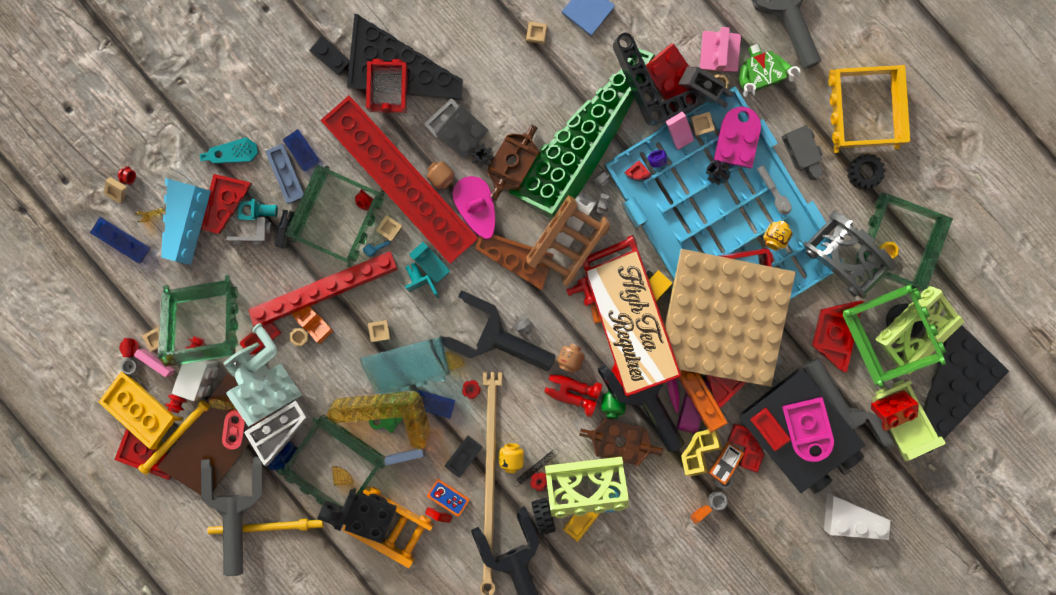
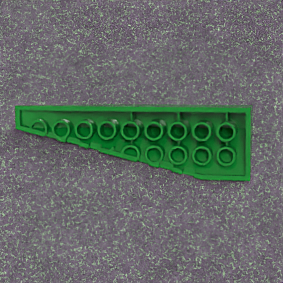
[508,48,655,219]

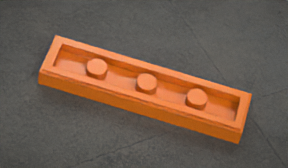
[678,370,728,433]

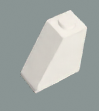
[556,191,597,248]

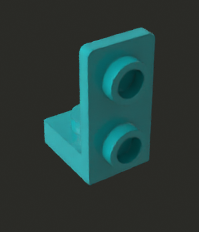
[409,242,450,283]

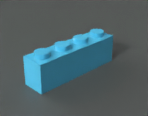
[161,178,211,265]

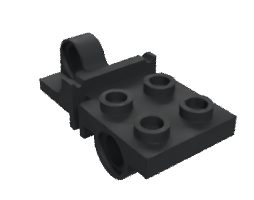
[317,488,397,544]

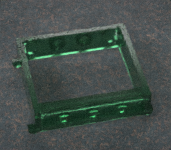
[285,164,385,268]
[854,192,953,291]
[158,275,239,367]
[277,414,385,506]

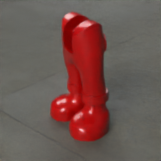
[544,374,603,418]

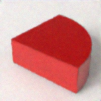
[624,161,652,181]
[425,507,452,523]

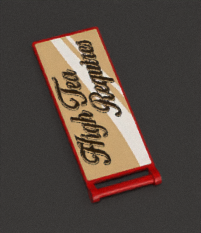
[582,235,682,396]

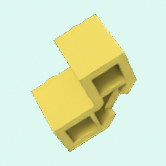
[681,430,722,477]

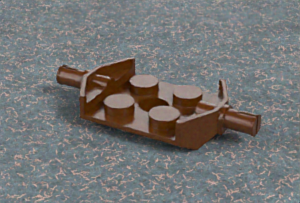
[487,124,541,201]
[579,418,663,467]

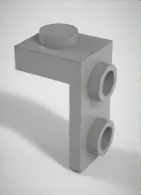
[226,217,272,246]

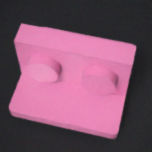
[700,27,741,73]

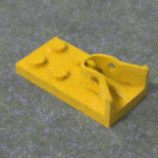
[99,371,184,450]

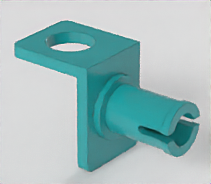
[237,199,278,221]
[405,263,440,299]

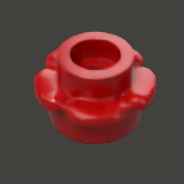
[118,166,136,185]
[462,380,481,399]
[530,472,548,491]

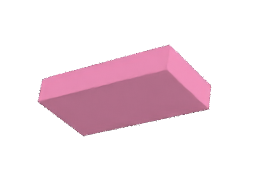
[666,112,694,150]
[134,349,176,377]

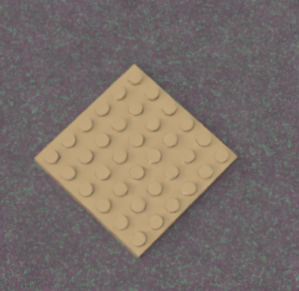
[665,249,796,387]

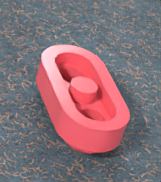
[222,410,245,449]

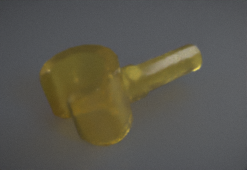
[135,207,164,223]

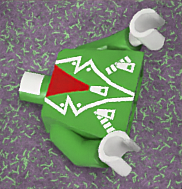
[738,44,801,97]

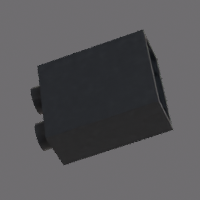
[739,366,865,494]

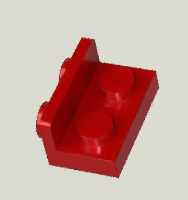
[871,390,919,431]

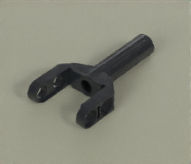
[437,290,556,372]
[597,365,685,452]
[471,506,540,595]

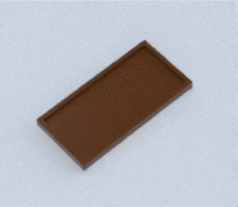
[158,372,269,495]

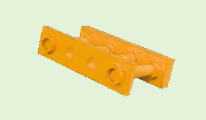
[342,486,434,568]

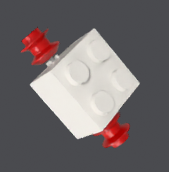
[165,336,219,413]

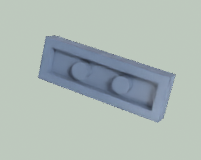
[265,144,306,204]

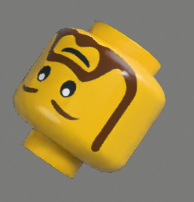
[763,221,793,251]

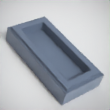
[384,447,425,465]

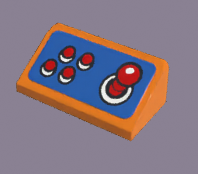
[427,478,470,517]

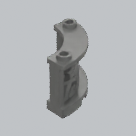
[803,211,897,299]

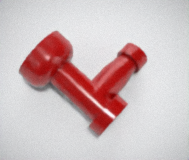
[566,277,595,306]

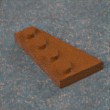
[475,235,554,290]

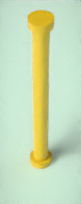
[138,400,210,475]

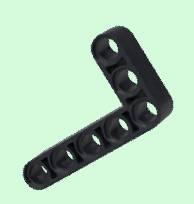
[613,32,700,126]

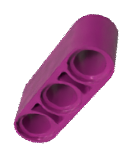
[677,379,710,434]

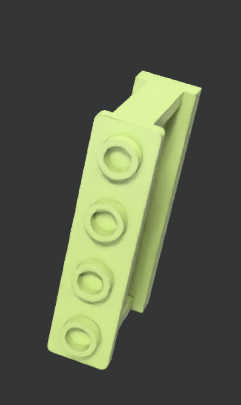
[875,286,965,375]
[545,457,629,518]

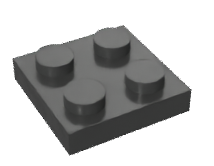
[435,104,489,159]

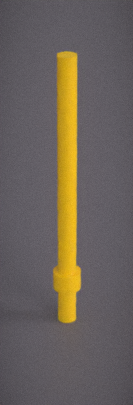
[207,519,324,535]

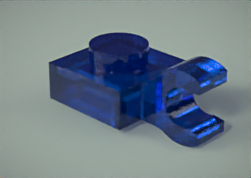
[268,440,299,474]

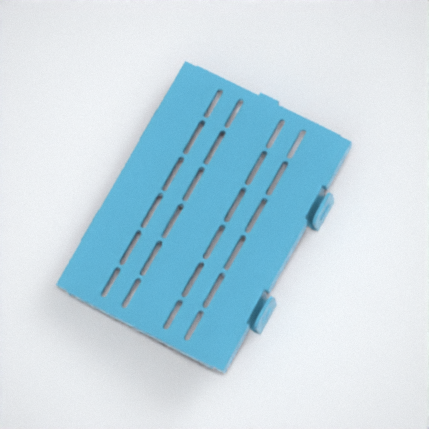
[604,86,843,299]

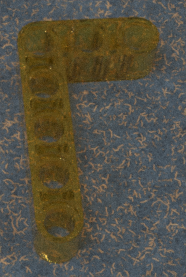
[327,391,431,449]

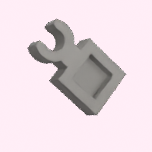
[595,193,611,216]

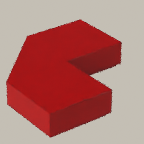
[727,423,764,473]

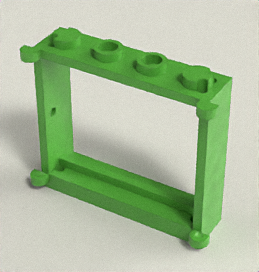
[843,284,946,388]

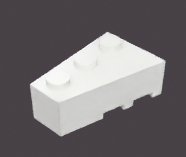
[244,401,308,466]
[824,492,890,540]

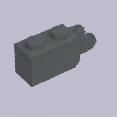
[679,66,733,108]
[781,125,823,180]

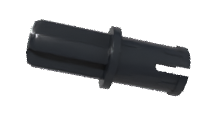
[275,210,295,248]

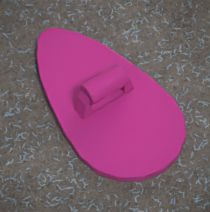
[452,176,495,239]

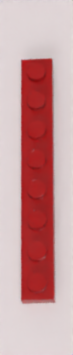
[248,251,398,327]

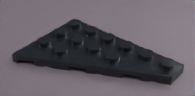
[347,14,463,100]
[924,325,1009,453]

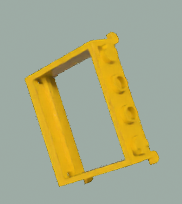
[828,65,910,153]

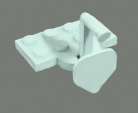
[223,323,302,427]

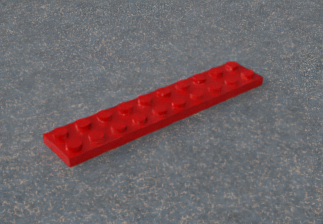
[320,95,478,264]

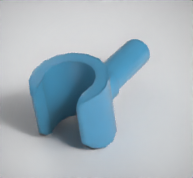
[363,240,390,257]

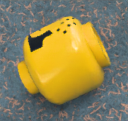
[499,443,524,473]

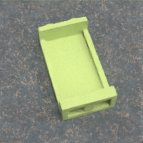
[872,380,946,461]

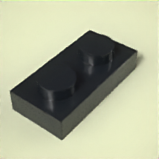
[309,36,350,76]
[444,435,483,478]

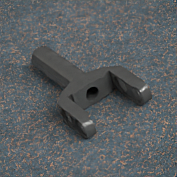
[751,0,822,69]
[803,358,895,475]
[201,457,263,576]

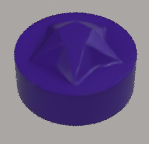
[648,150,668,167]

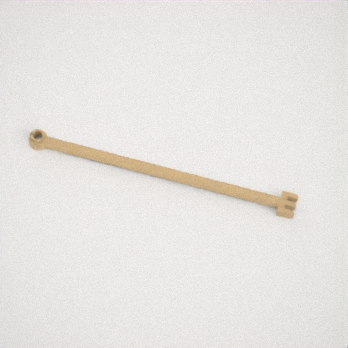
[480,372,502,595]

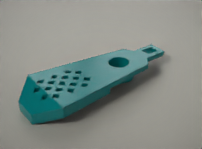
[199,137,259,163]

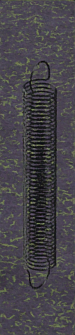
[517,449,558,487]

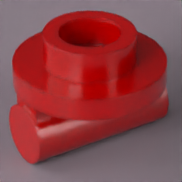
[355,190,377,211]
[119,338,140,358]

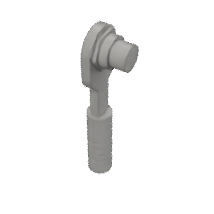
[757,165,792,215]

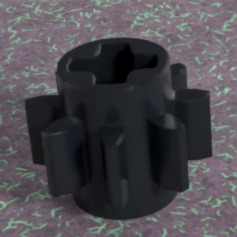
[470,143,494,168]
[706,160,731,186]

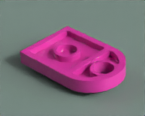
[713,107,761,169]
[782,397,834,462]

